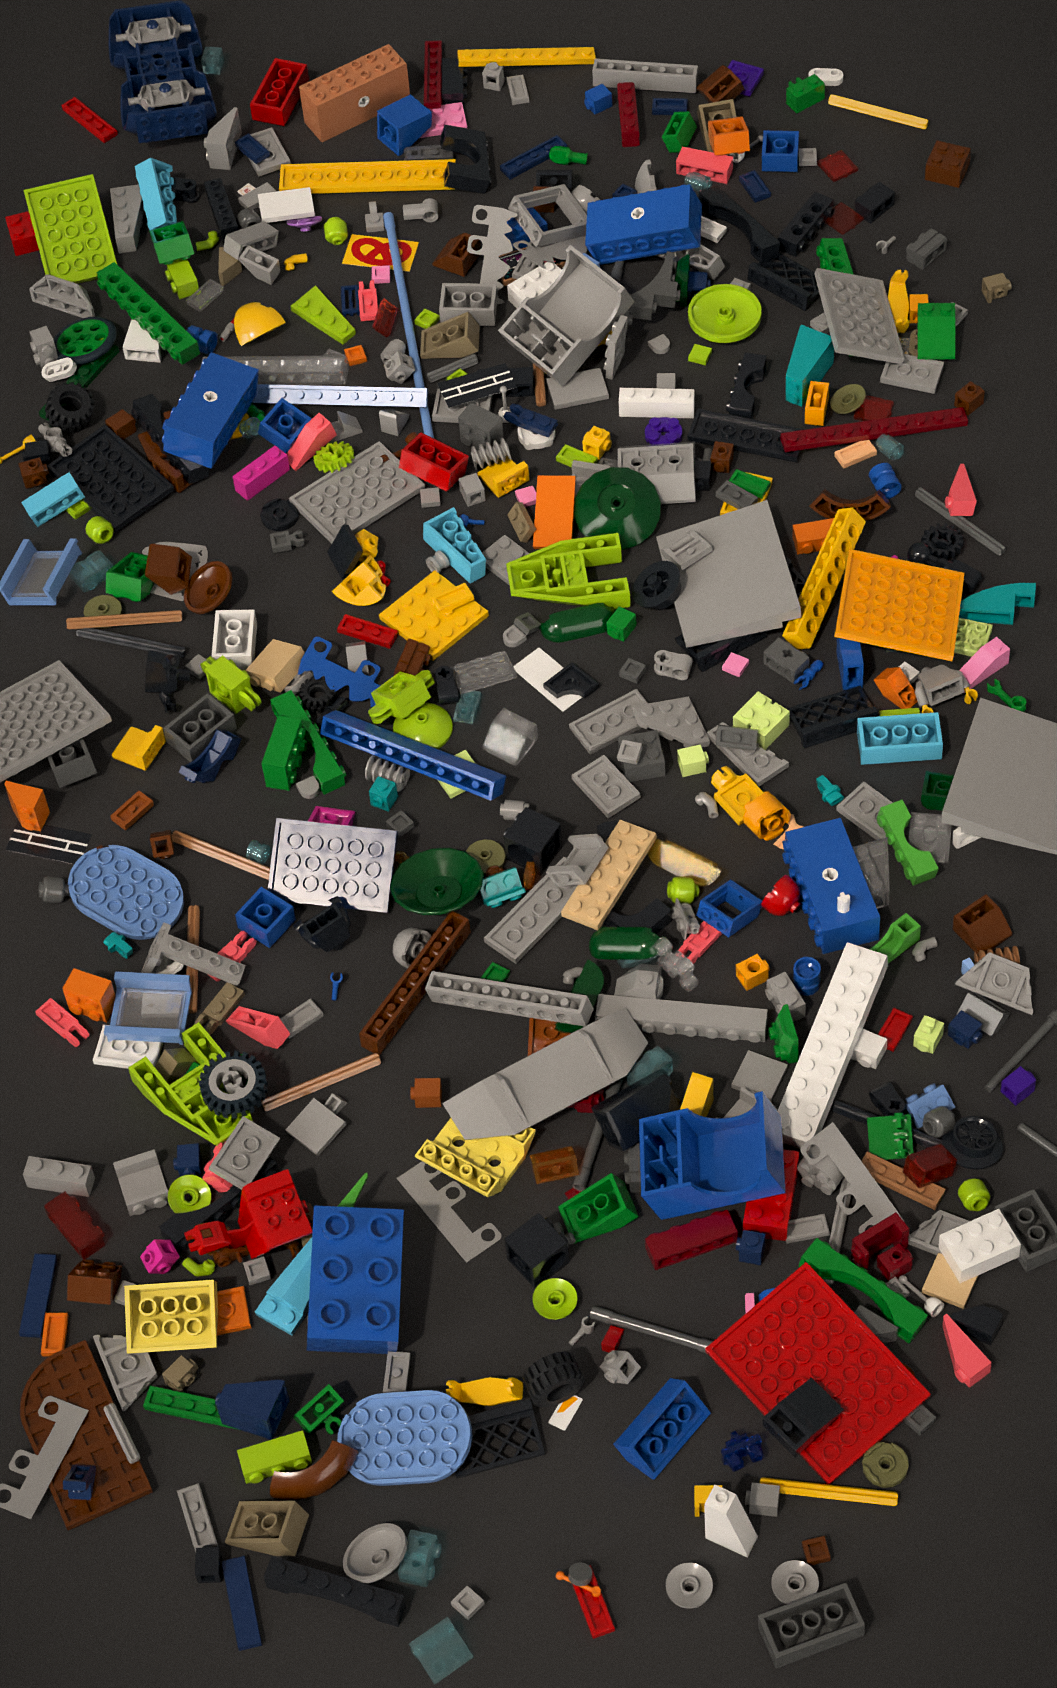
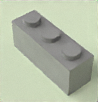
[223,221,279,260]
[23,1156,95,1197]

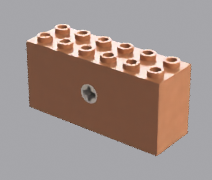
[299,44,410,142]

